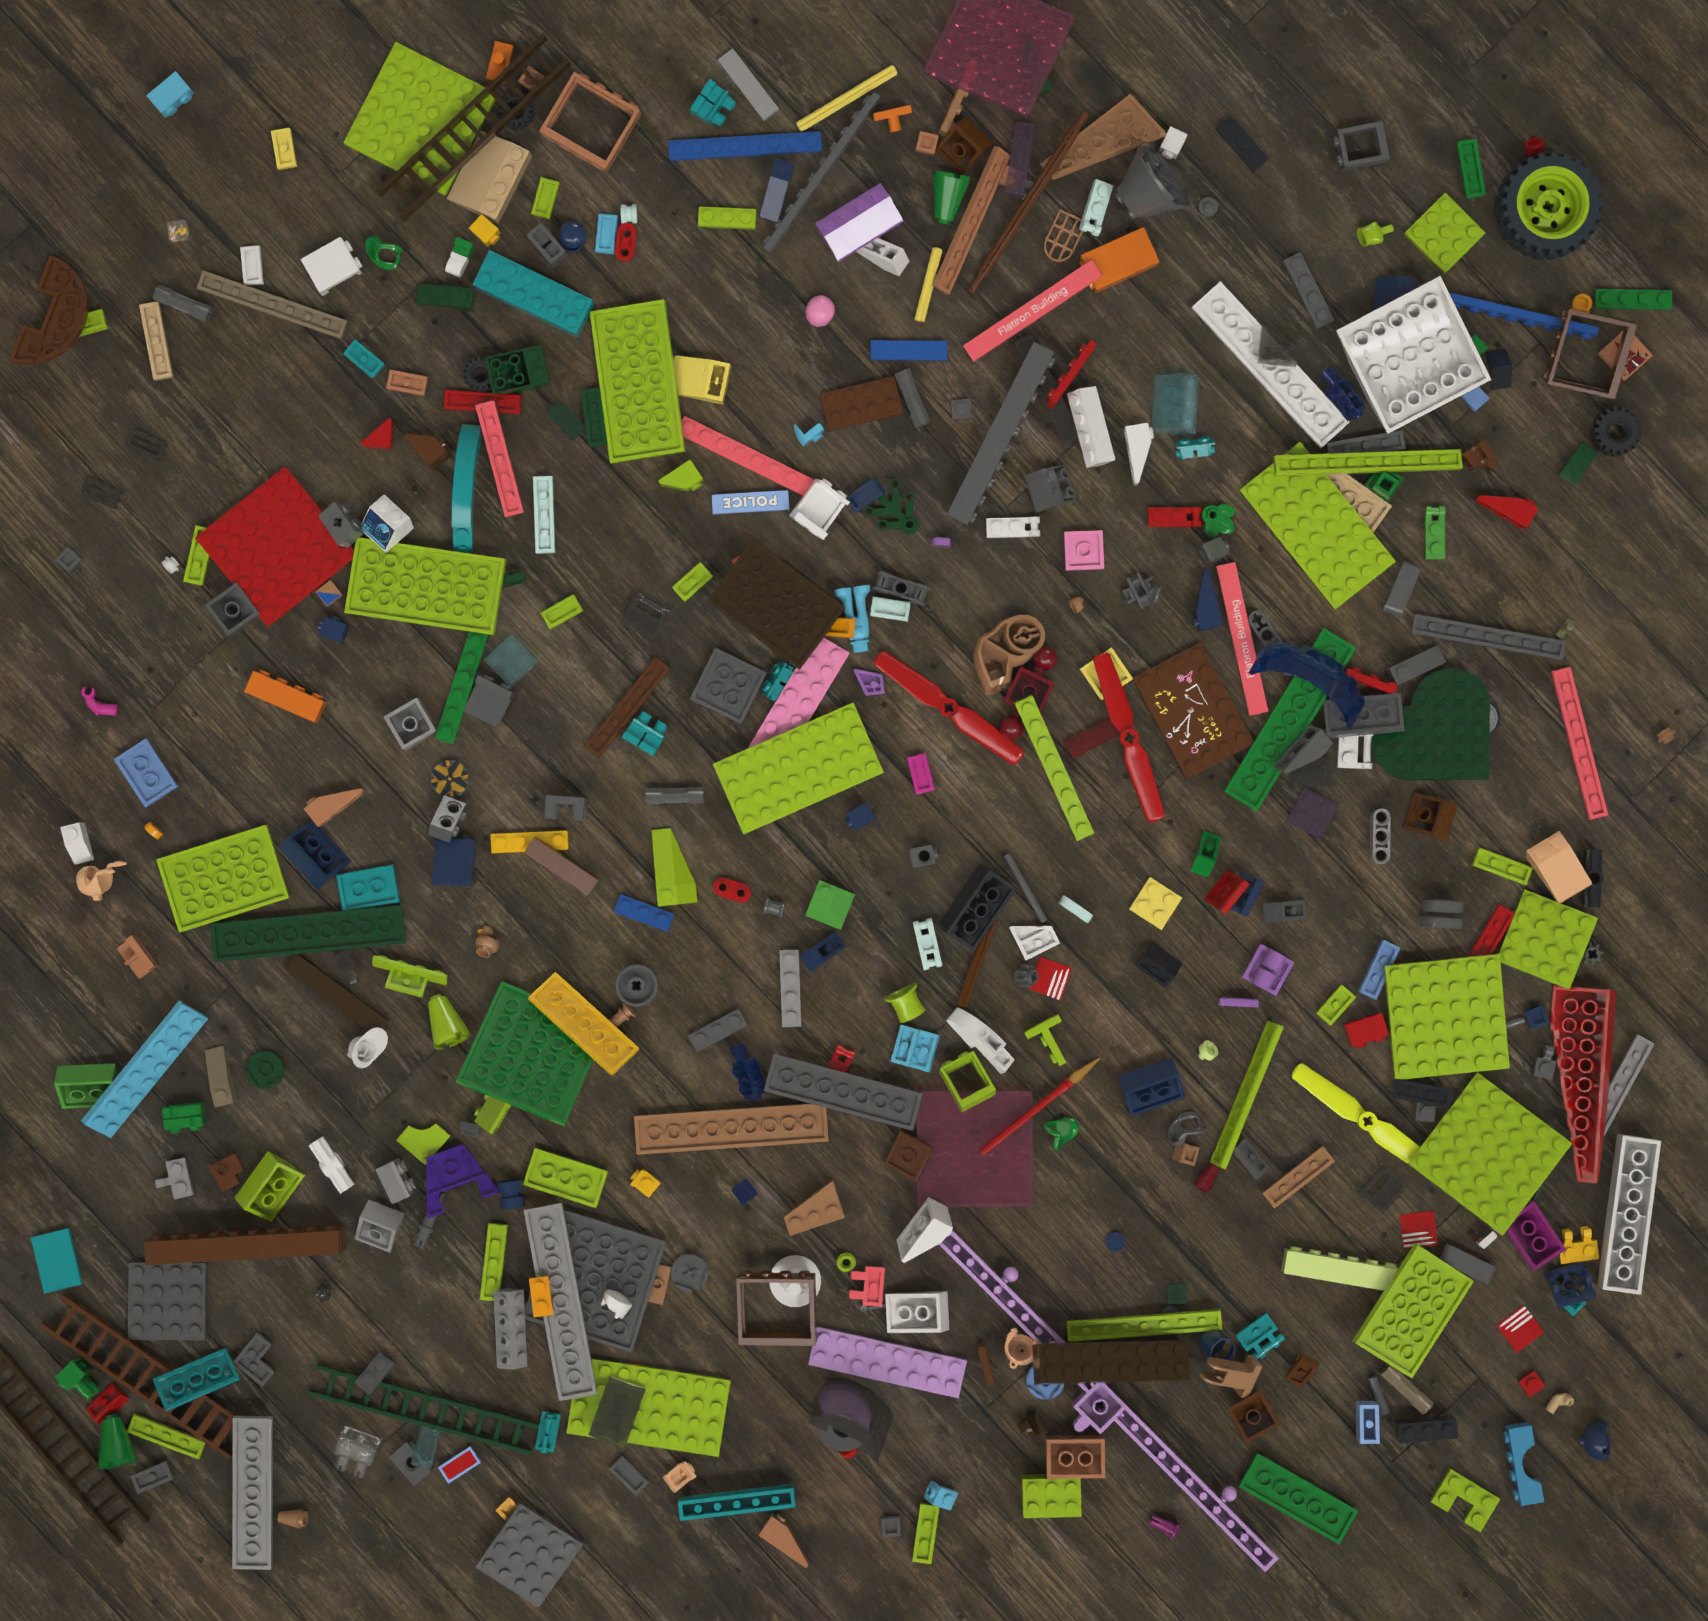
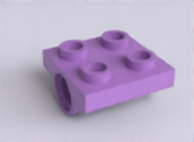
[1242,944,1294,996]

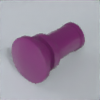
[1149,1514,1180,1540]

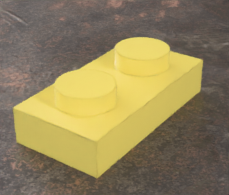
[271,128,297,170]

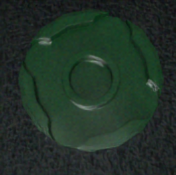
[246,1051,285,1089]

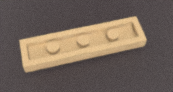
[139,301,174,381]

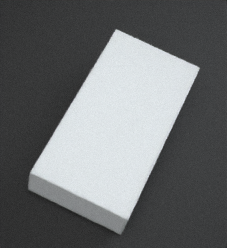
[240,245,264,286]

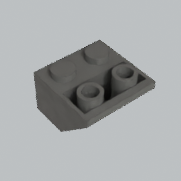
[1025,465,1077,512]

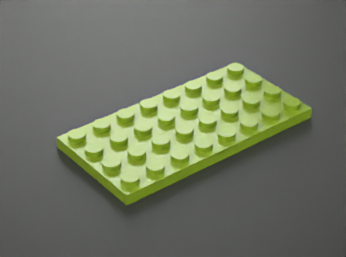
[590,299,686,464]
[1239,442,1396,610]
[344,538,506,635]
[713,702,884,834]
[567,1358,731,1457]

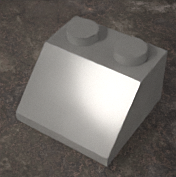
[355,1200,404,1253]

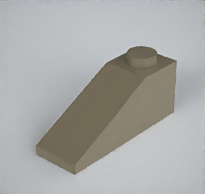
[205,1046,238,1108]

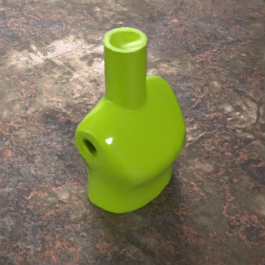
[1357,222,1394,247]

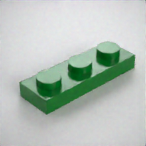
[1456,139,1486,199]

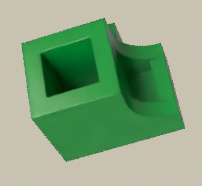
[1364,472,1404,503]

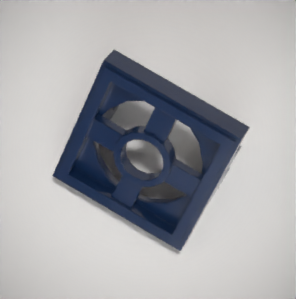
[1230,872,1264,916]
[1544,1262,1596,1308]

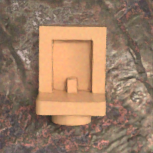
[663,1461,696,1493]

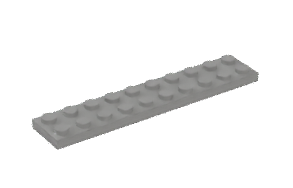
[524,1202,598,1401]

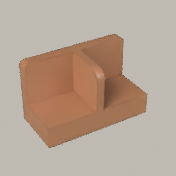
[117,935,159,979]

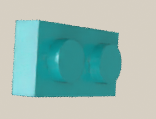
[343,339,385,379]

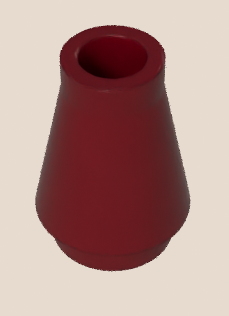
[1194,1163,1220,1193]

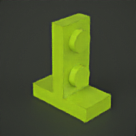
[1024,1014,1066,1066]

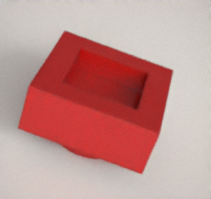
[1517,1370,1546,1397]

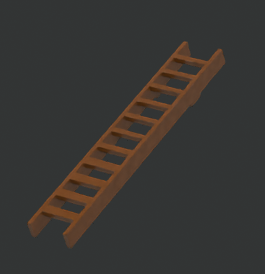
[39,1292,240,1459]

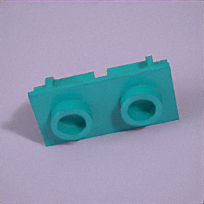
[1174,436,1215,459]
[761,661,793,701]
[535,1411,561,1453]

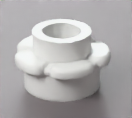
[161,556,179,574]

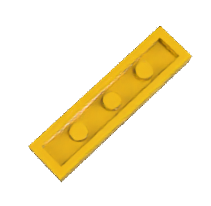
[491,831,569,853]

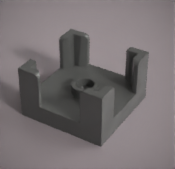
[544,795,588,822]

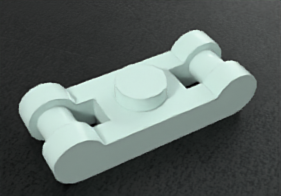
[913,918,942,970]

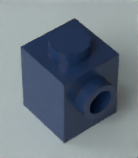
[317,615,349,644]

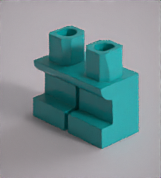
[690,79,736,127]
[622,711,667,757]

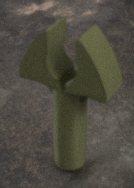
[1555,618,1574,639]

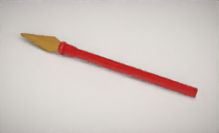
[979,1058,1100,1156]

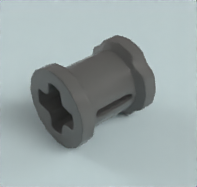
[763,897,786,918]

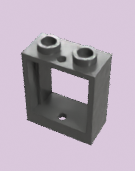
[1333,121,1390,171]

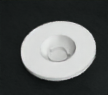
[769,1255,821,1307]

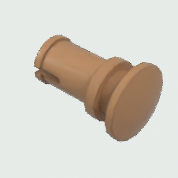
[609,1002,637,1027]

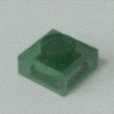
[1167,1283,1188,1304]

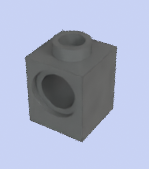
[909,845,938,868]

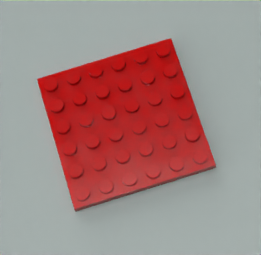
[195,467,354,628]

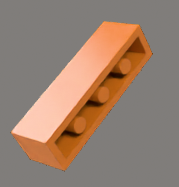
[244,669,327,723]

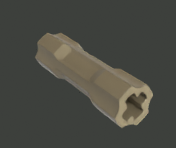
[1380,1364,1434,1415]

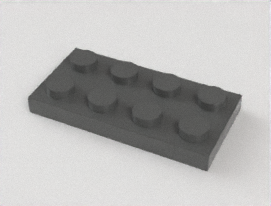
[1323,693,1405,738]

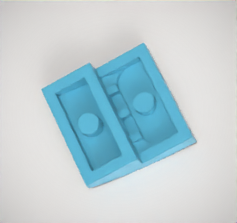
[891,1025,940,1072]

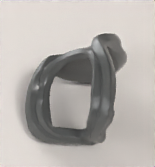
[1168,1111,1206,1146]

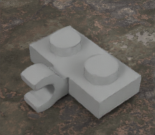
[155,1157,194,1200]

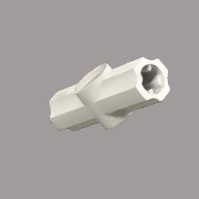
[309,1136,355,1194]

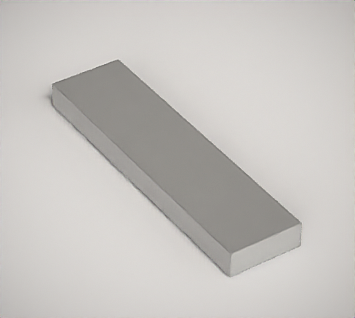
[718,49,779,121]

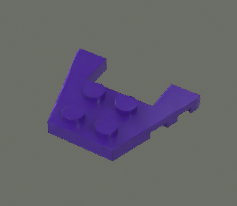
[426,1144,498,1219]

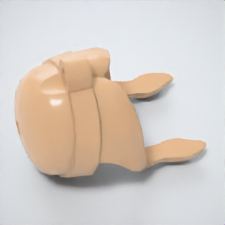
[76,861,127,901]
[1004,1327,1039,1369]

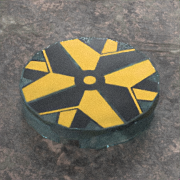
[431,760,469,798]

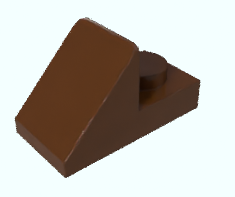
[1285,1353,1320,1388]

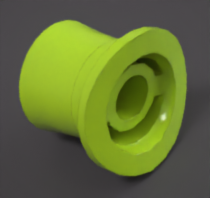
[884,982,925,1023]

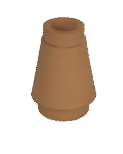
[278,1509,308,1529]

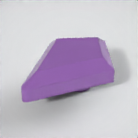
[854,669,885,696]

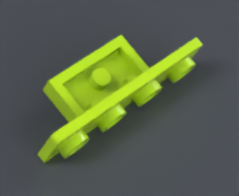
[372,955,448,998]

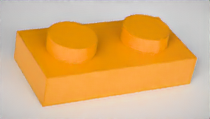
[529,1276,554,1317]

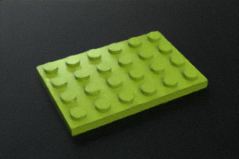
[156,825,290,933]
[1352,1243,1474,1378]

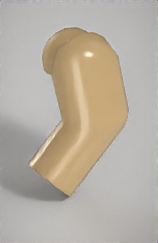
[1545,1393,1574,1414]

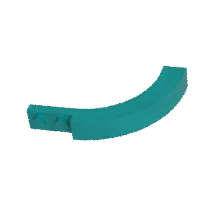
[452,424,482,554]

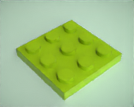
[1404,193,1485,274]

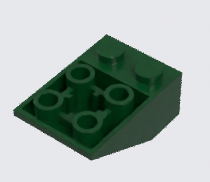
[485,345,552,395]

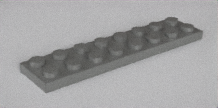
[764,1053,923,1131]

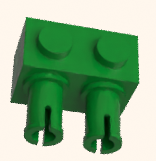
[55,1355,100,1401]

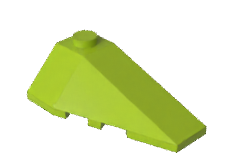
[652,828,698,906]

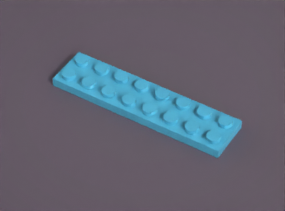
[81,1000,208,1138]

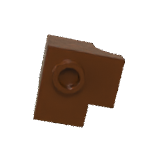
[1462,439,1498,472]
[209,1153,245,1192]

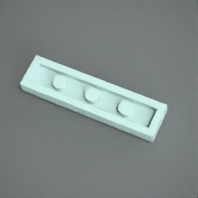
[533,476,555,554]

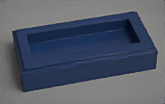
[846,477,886,513]

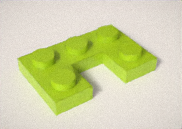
[1430,1468,1500,1532]

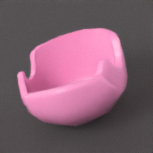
[805,295,835,327]

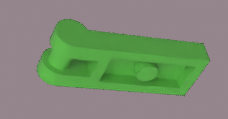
[1424,506,1446,560]

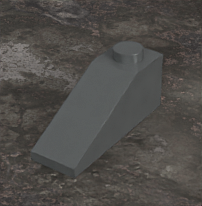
[1386,645,1446,686]
[1273,725,1333,774]

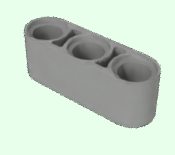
[1370,808,1391,864]

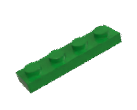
[1594,289,1672,311]

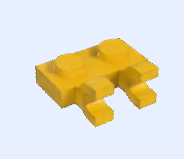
[1559,1226,1599,1264]

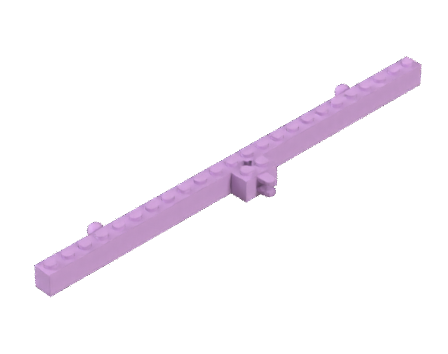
[939,1229,1279,1572]

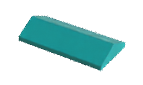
[153,1348,240,1411]

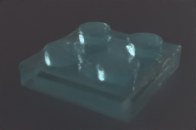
[484,634,539,688]

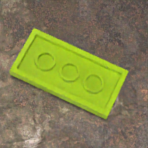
[523,1147,608,1208]

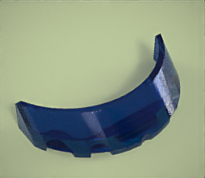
[1248,642,1365,729]

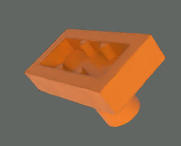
[486,41,514,84]
[872,105,912,132]

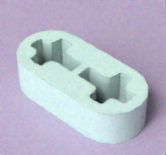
[1058,895,1093,923]

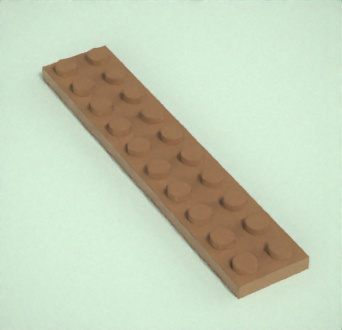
[634,1104,829,1155]

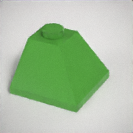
[805,880,855,930]

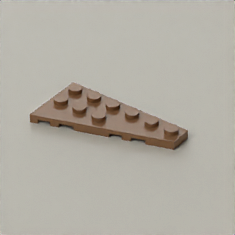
[1040,94,1166,180]

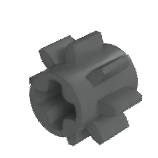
[1582,942,1604,966]
[1014,964,1038,988]

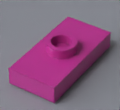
[907,753,935,795]

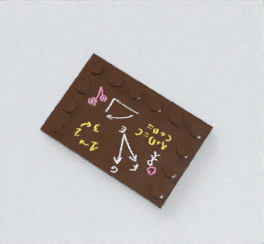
[1133,642,1254,780]

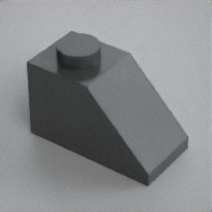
[1198,537,1230,566]
[1263,900,1307,923]

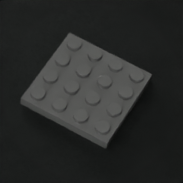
[128,1262,207,1340]
[475,1502,583,1608]

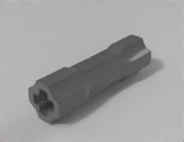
[153,284,213,323]
[895,368,931,428]
[646,787,704,805]

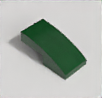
[1559,442,1598,486]

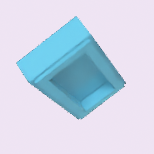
[595,214,618,254]

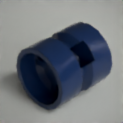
[497,1179,525,1210]

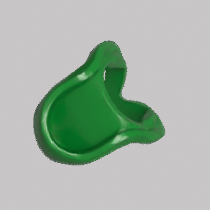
[365,235,403,270]
[1043,1117,1080,1151]

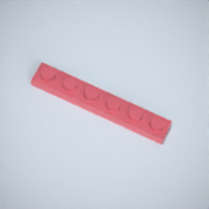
[475,400,524,517]

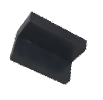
[1135,942,1182,988]

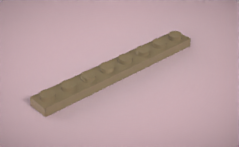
[197,271,348,340]

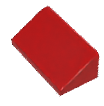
[86,1382,129,1425]

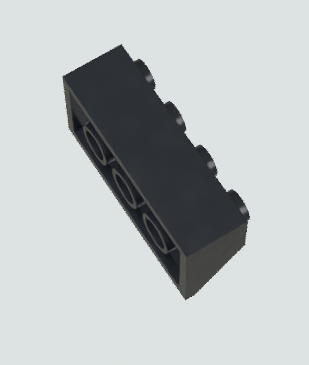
[937,864,1017,952]

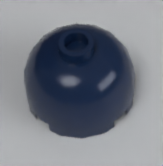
[1580,1422,1611,1460]

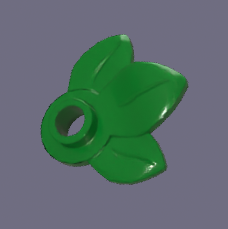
[1202,504,1236,539]

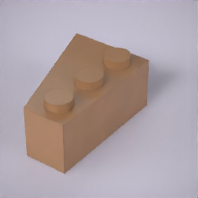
[784,1179,845,1236]

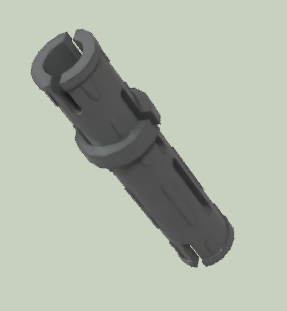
[413,1192,446,1249]

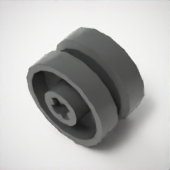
[1420,898,1464,929]
[615,964,659,1007]

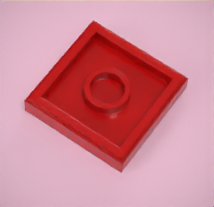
[1204,870,1249,914]

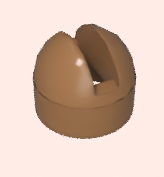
[1069,597,1085,614]

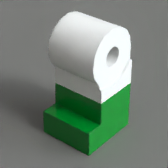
[445,237,475,277]

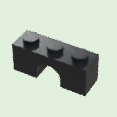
[1395,1415,1458,1444]

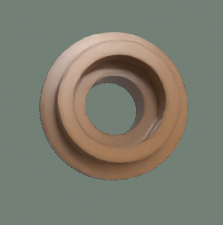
[1657,727,1676,744]

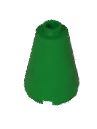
[933,170,971,225]
[98,1414,138,1470]

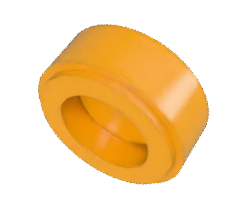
[1572,294,1592,311]
[144,822,163,840]

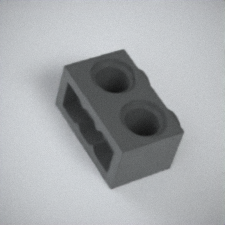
[526,223,568,269]
[428,795,467,843]

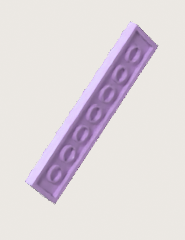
[808,1326,967,1398]

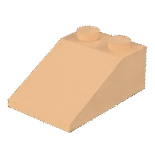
[1526,831,1592,904]

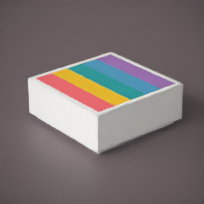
[1475,1229,1497,1249]

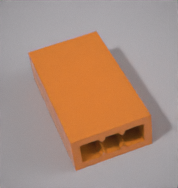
[1078,227,1160,294]

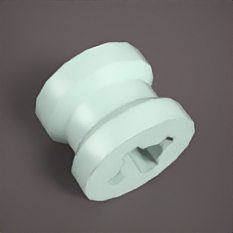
[621,204,638,224]

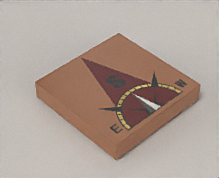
[1598,331,1653,382]

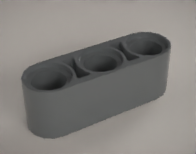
[1382,560,1422,618]
[1439,1243,1497,1284]

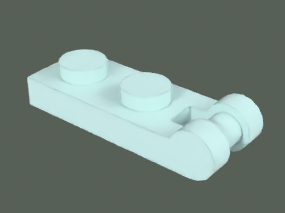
[1079,179,1113,237]

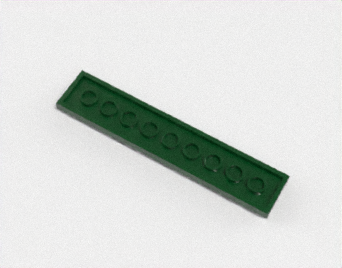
[210,905,406,962]

